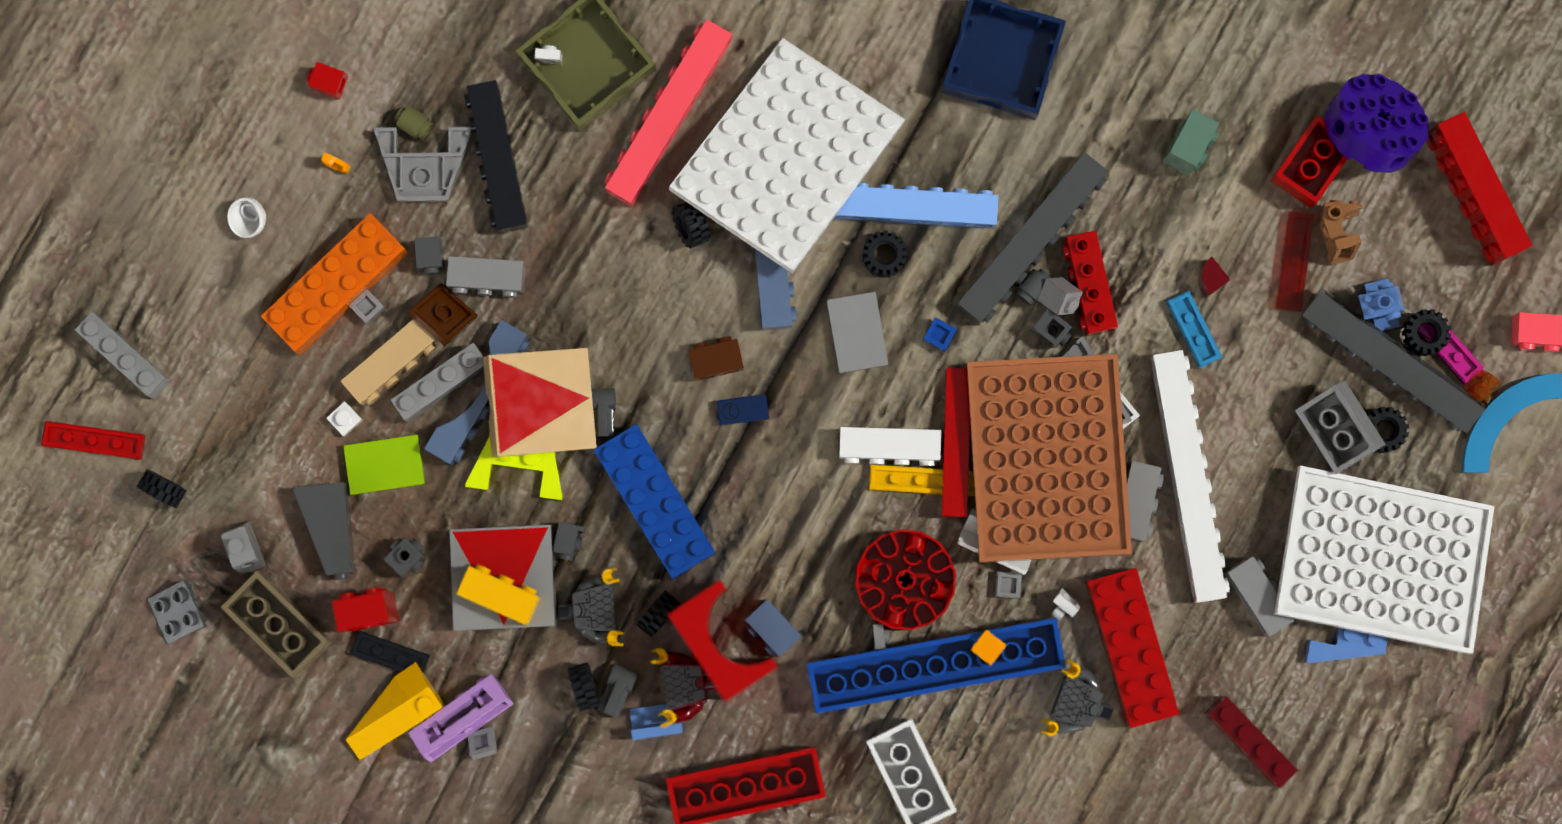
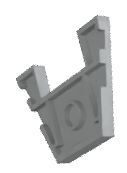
[374,127,472,203]

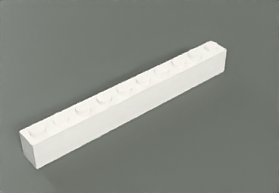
[1150,350,1230,603]

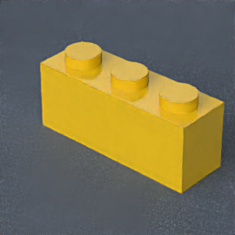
[457,564,541,625]

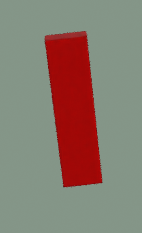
[41,421,146,460]

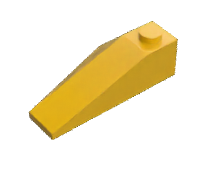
[346,662,444,760]

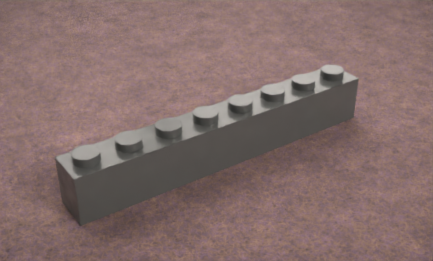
[956,152,1108,325]
[1302,287,1485,433]

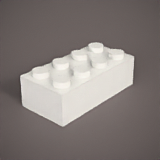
[865,718,957,824]

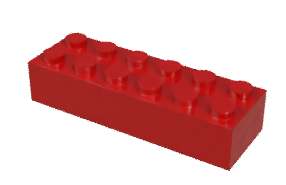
[1426,111,1533,266]
[1085,568,1180,728]
[666,746,826,824]

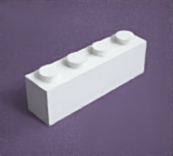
[839,427,941,466]

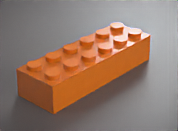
[261,213,409,355]

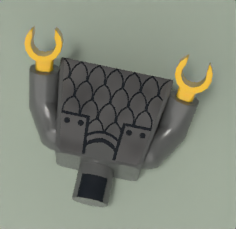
[559,568,624,646]
[1040,659,1113,736]

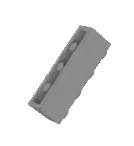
[75,311,172,399]
[391,343,484,423]

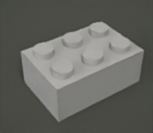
[1295,381,1386,475]

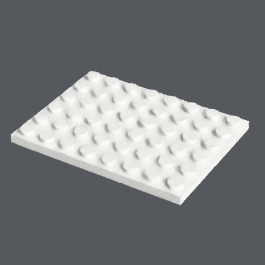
[669,38,905,274]
[1274,466,1495,655]

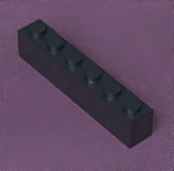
[464,80,529,234]

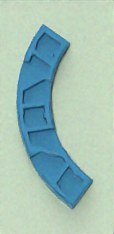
[1462,373,1562,473]

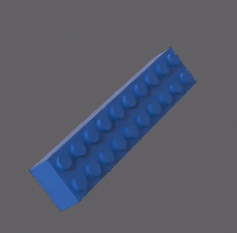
[807,618,1066,714]

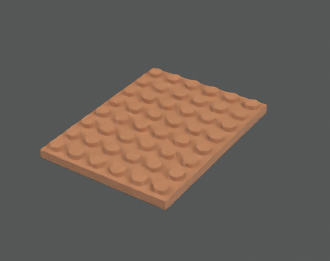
[967,354,1132,563]

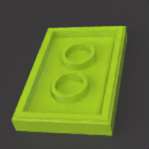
[344,435,426,496]

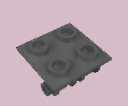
[148,579,208,645]

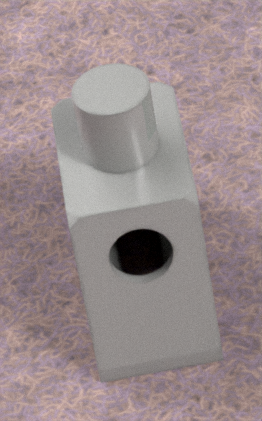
[221,521,266,575]

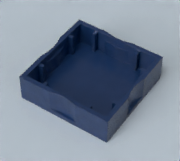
[941,0,1066,120]

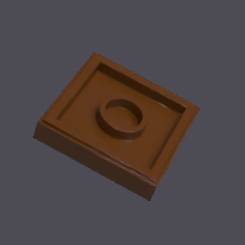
[408,283,478,347]

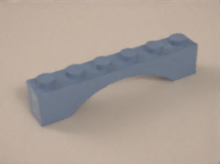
[424,320,530,466]

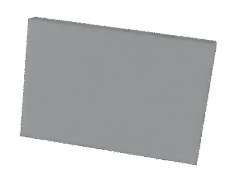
[826,292,889,374]

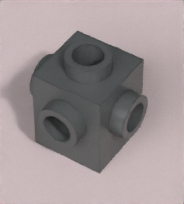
[384,538,426,578]

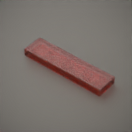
[1275,211,1314,313]

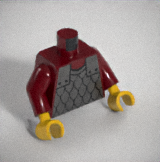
[651,648,717,728]

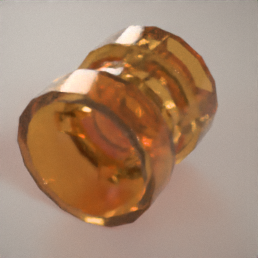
[1467,370,1502,405]

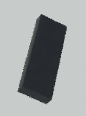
[350,630,430,673]

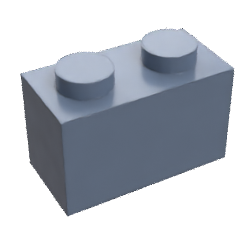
[745,599,802,657]

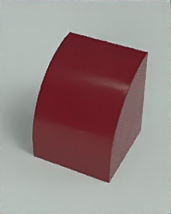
[1198,256,1230,298]

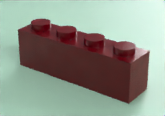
[1204,696,1298,788]

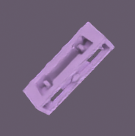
[408,674,514,762]

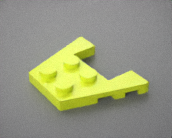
[465,436,563,501]

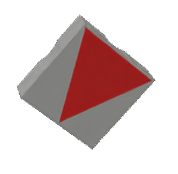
[450,525,557,631]

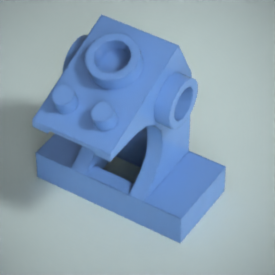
[1358,279,1405,331]

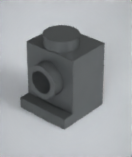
[1031,308,1072,348]
[553,522,585,561]

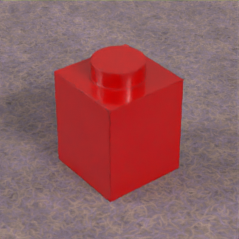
[307,62,348,100]

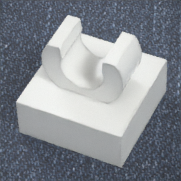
[1052,588,1081,620]

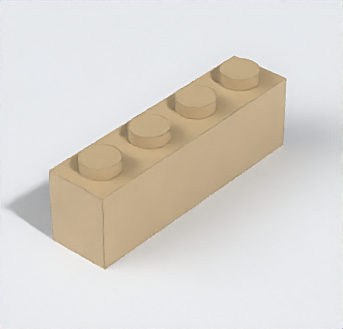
[341,319,439,406]

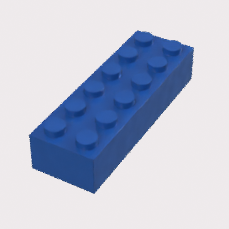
[594,424,716,580]

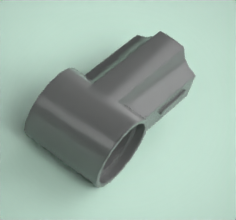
[591,388,616,438]
[598,663,639,718]

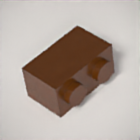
[688,336,744,381]

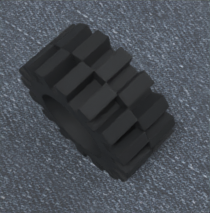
[672,202,710,249]
[862,231,908,278]
[1402,309,1451,356]
[1367,407,1409,453]
[136,469,187,508]
[636,590,680,638]
[568,662,600,712]

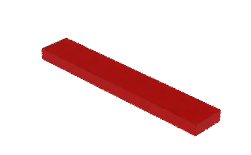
[941,368,970,518]

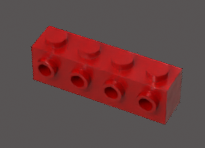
[1062,230,1118,336]

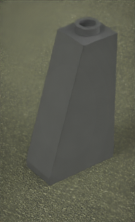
[294,482,355,580]

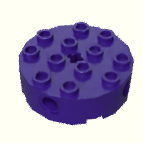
[1324,74,1429,173]

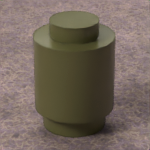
[395,105,433,140]

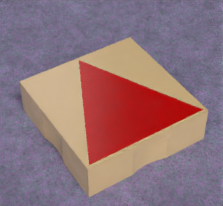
[483,348,597,458]

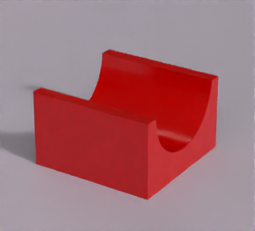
[668,580,778,702]

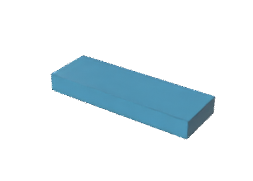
[1166,291,1222,369]

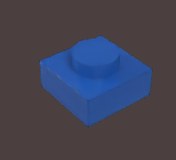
[923,317,957,352]

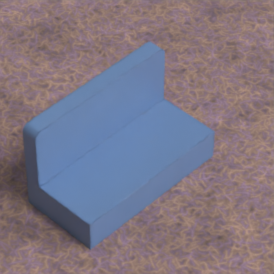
[630,704,683,740]

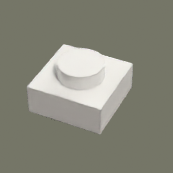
[535,45,562,65]
[327,401,363,437]

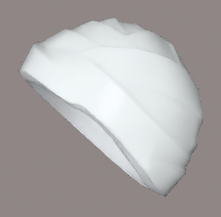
[227,197,266,238]

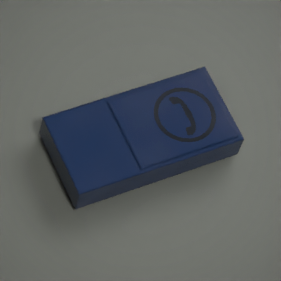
[717,394,769,426]

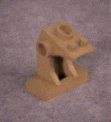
[1319,200,1362,266]

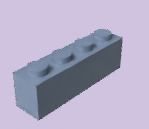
[755,249,797,331]

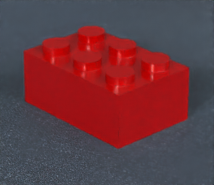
[1270,115,1348,208]
[332,587,400,632]

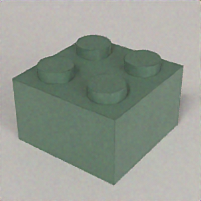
[1162,109,1220,176]

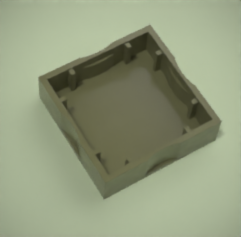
[516,0,657,132]

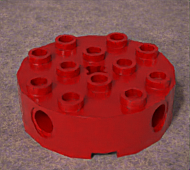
[855,529,956,630]

